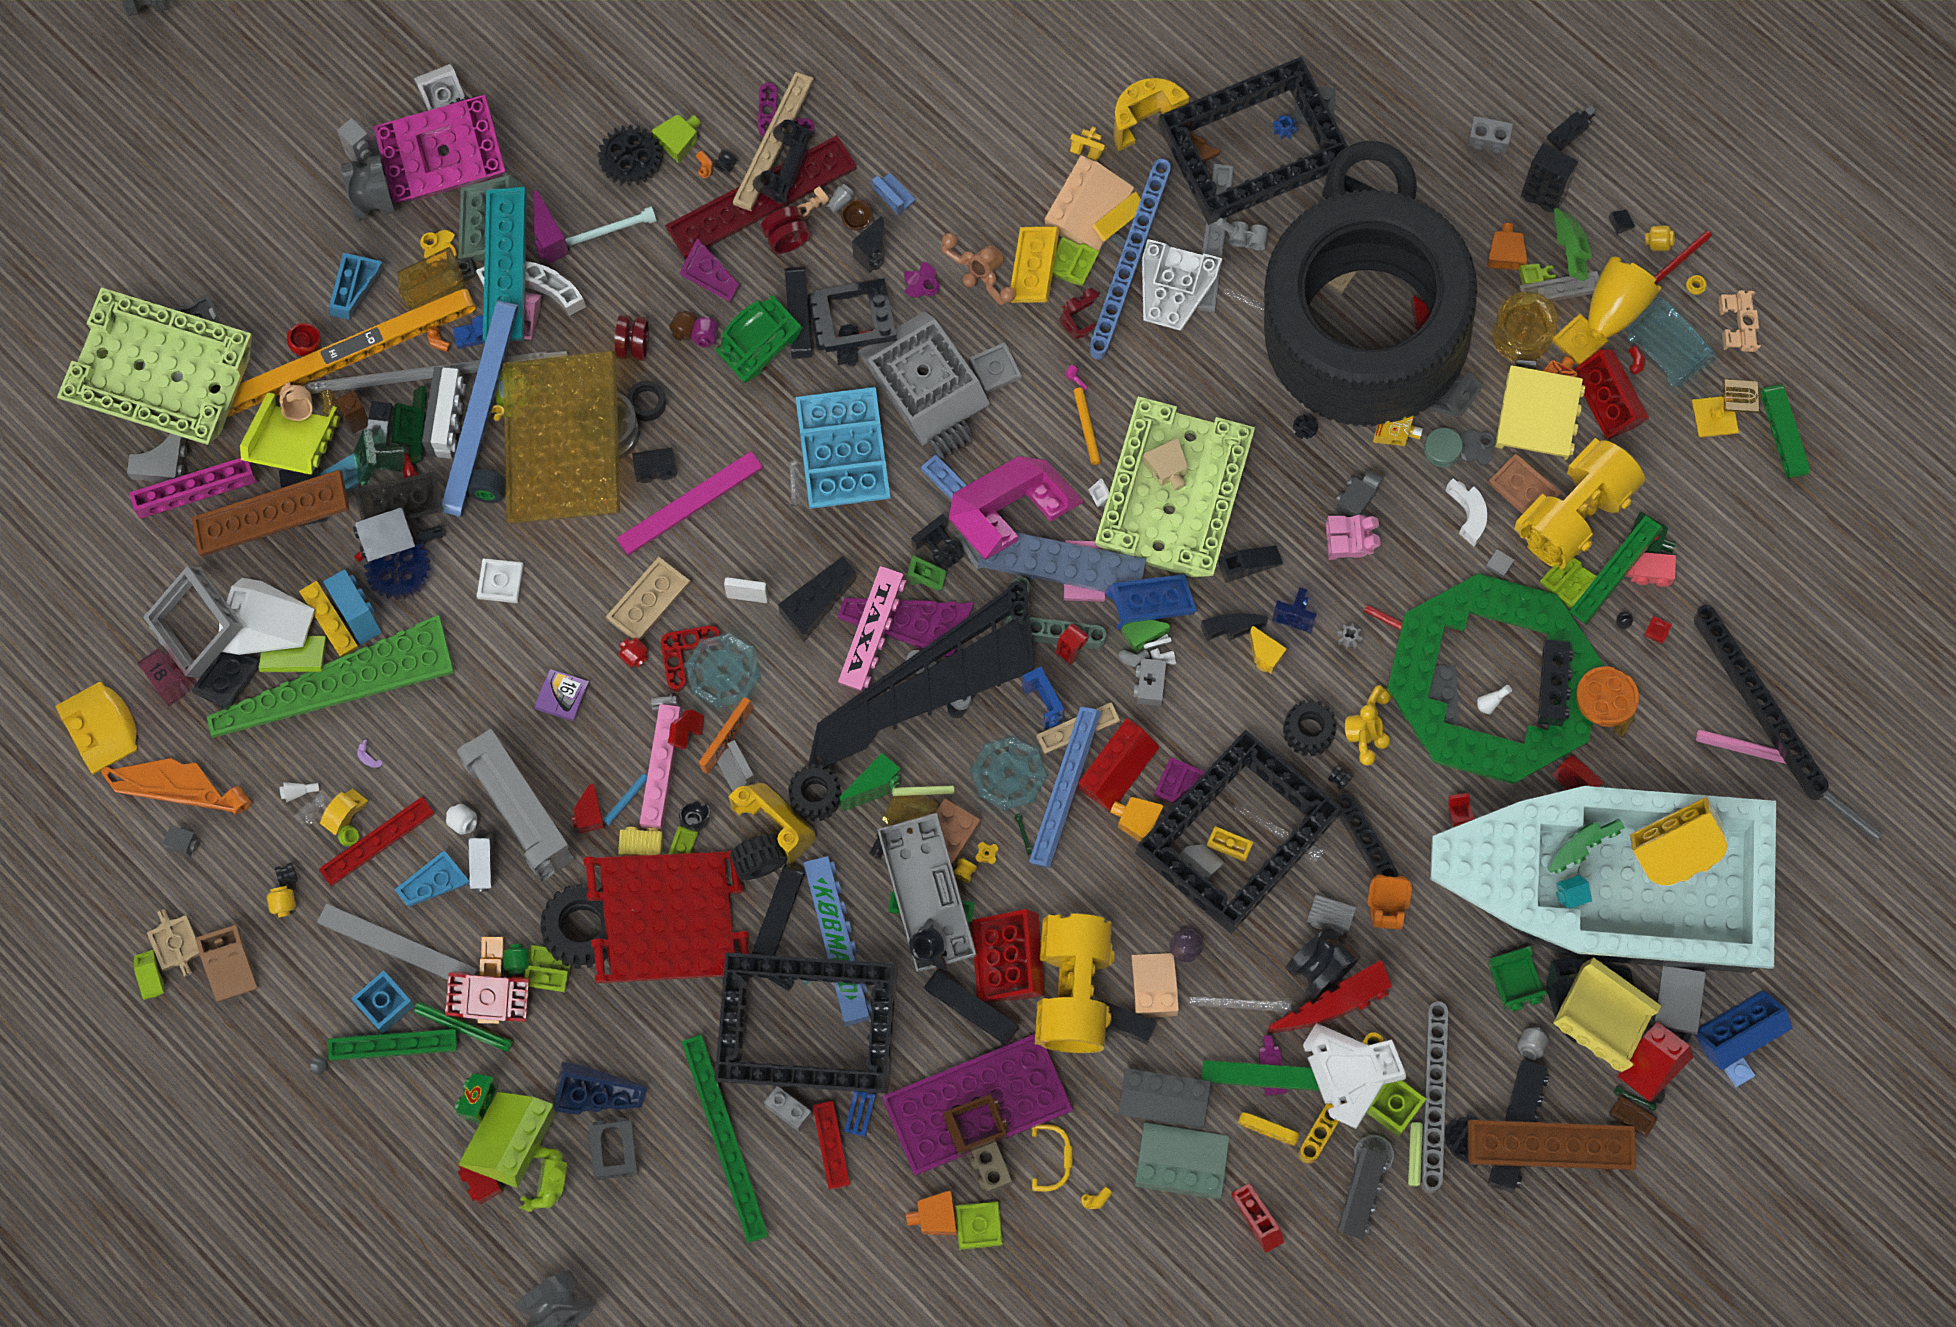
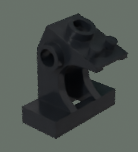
[911,514,963,569]

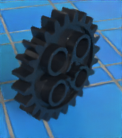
[598,124,662,186]

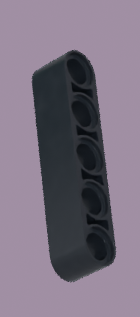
[785,267,812,359]
[1336,794,1398,877]
[752,863,805,956]
[923,970,1019,1046]

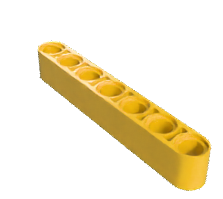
[1299,1032,1383,1164]

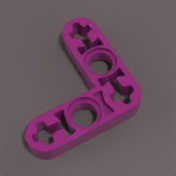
[758,83,815,138]

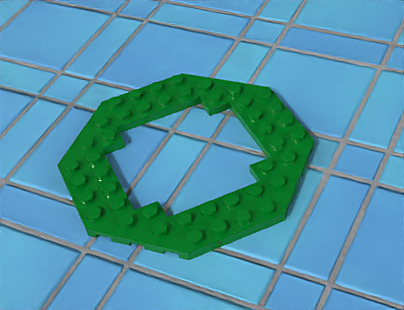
[1387,574,1605,785]

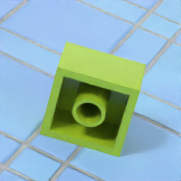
[1366,1080,1426,1137]

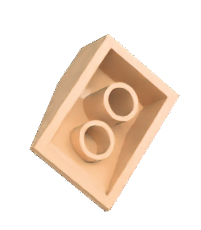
[1131,953,1179,1018]

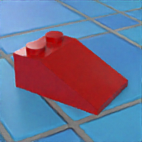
[1618,1022,1693,1102]

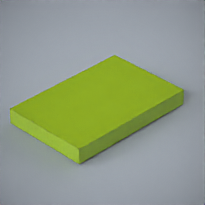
[259,636,327,672]

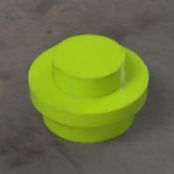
[338,826,359,846]

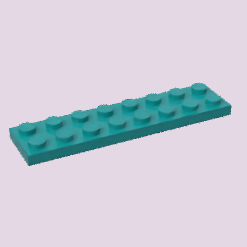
[483,187,527,342]

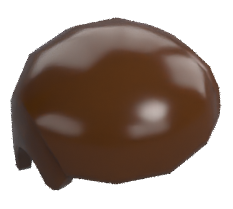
[841,199,872,231]

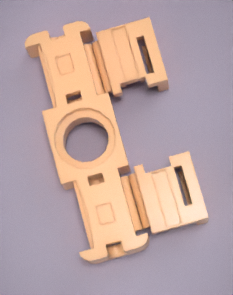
[1718,291,1761,352]

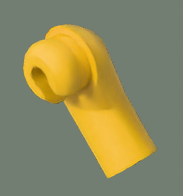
[1081,1187,1113,1209]

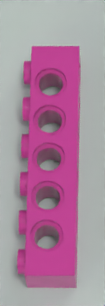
[129,458,257,519]

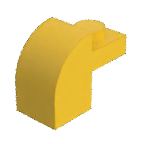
[320,788,368,836]

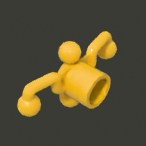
[1345,685,1391,766]

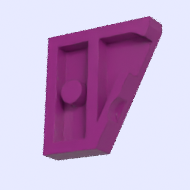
[1154,757,1205,804]

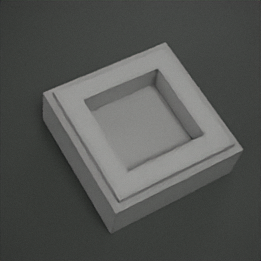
[1486,549,1514,578]

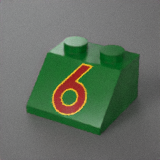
[455,1073,499,1124]

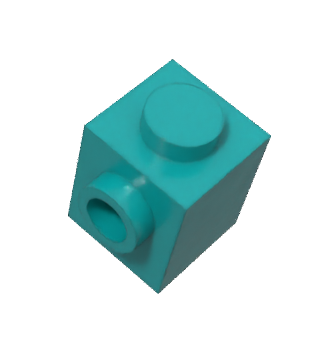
[1556,875,1592,909]

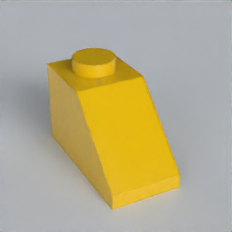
[1249,626,1287,674]

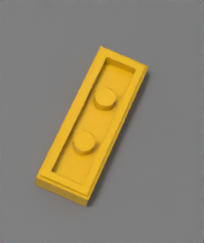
[1092,191,1147,241]

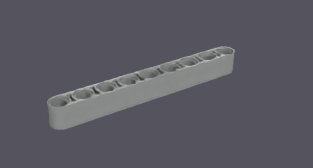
[1421,1001,1448,1193]

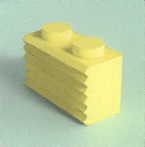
[618,827,663,856]

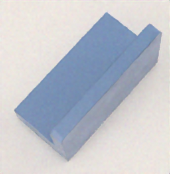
[872,173,915,215]

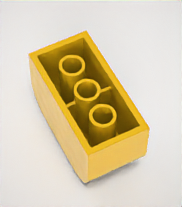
[1630,796,1727,886]

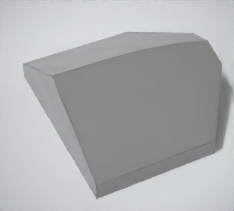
[1178,844,1225,881]

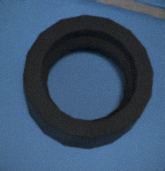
[627,381,666,421]

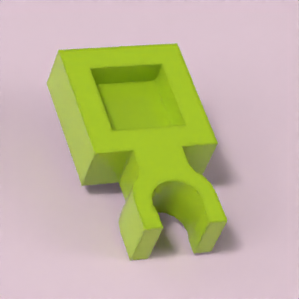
[1518,264,1556,285]

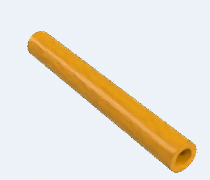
[1073,388,1101,465]

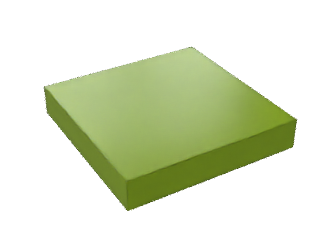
[955,1202,1002,1250]

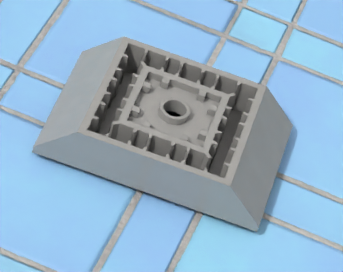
[857,311,990,447]

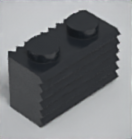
[632,447,677,483]

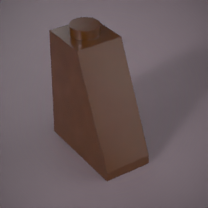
[335,390,368,434]

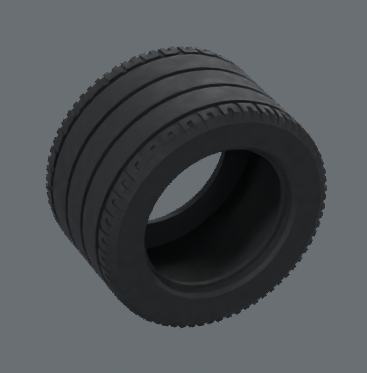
[1264,189,1478,427]

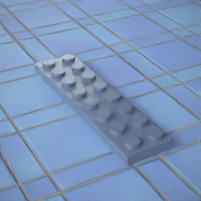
[978,532,1146,592]

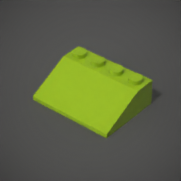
[459,1092,555,1188]

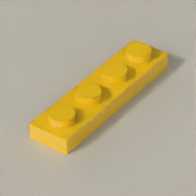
[299,581,359,658]

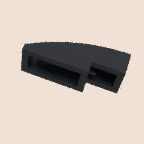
[1201,613,1268,641]
[1098,1000,1157,1045]

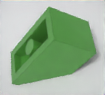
[1121,620,1170,653]

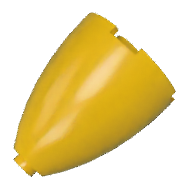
[1588,257,1661,340]

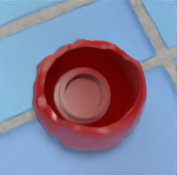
[286,323,321,357]

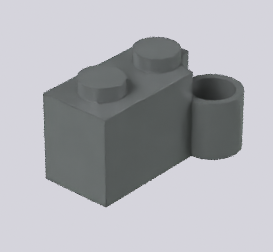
[1336,468,1384,517]

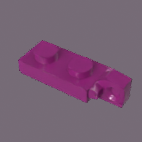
[1259,1035,1287,1097]

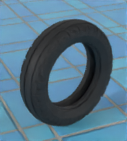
[1326,141,1417,200]

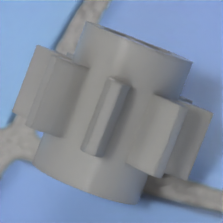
[1337,623,1362,650]

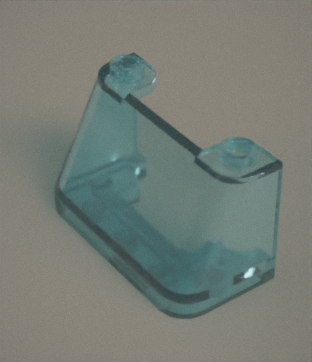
[1624,296,1719,388]

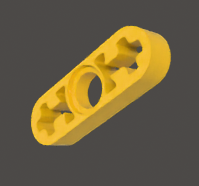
[1237,1112,1300,1146]

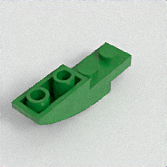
[1547,818,1625,874]

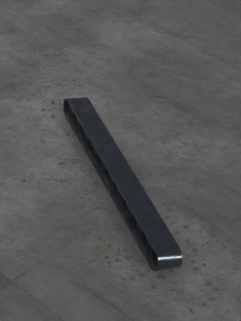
[1694,605,1829,800]

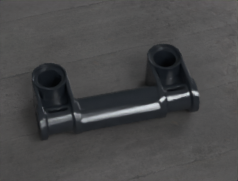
[753,119,813,204]

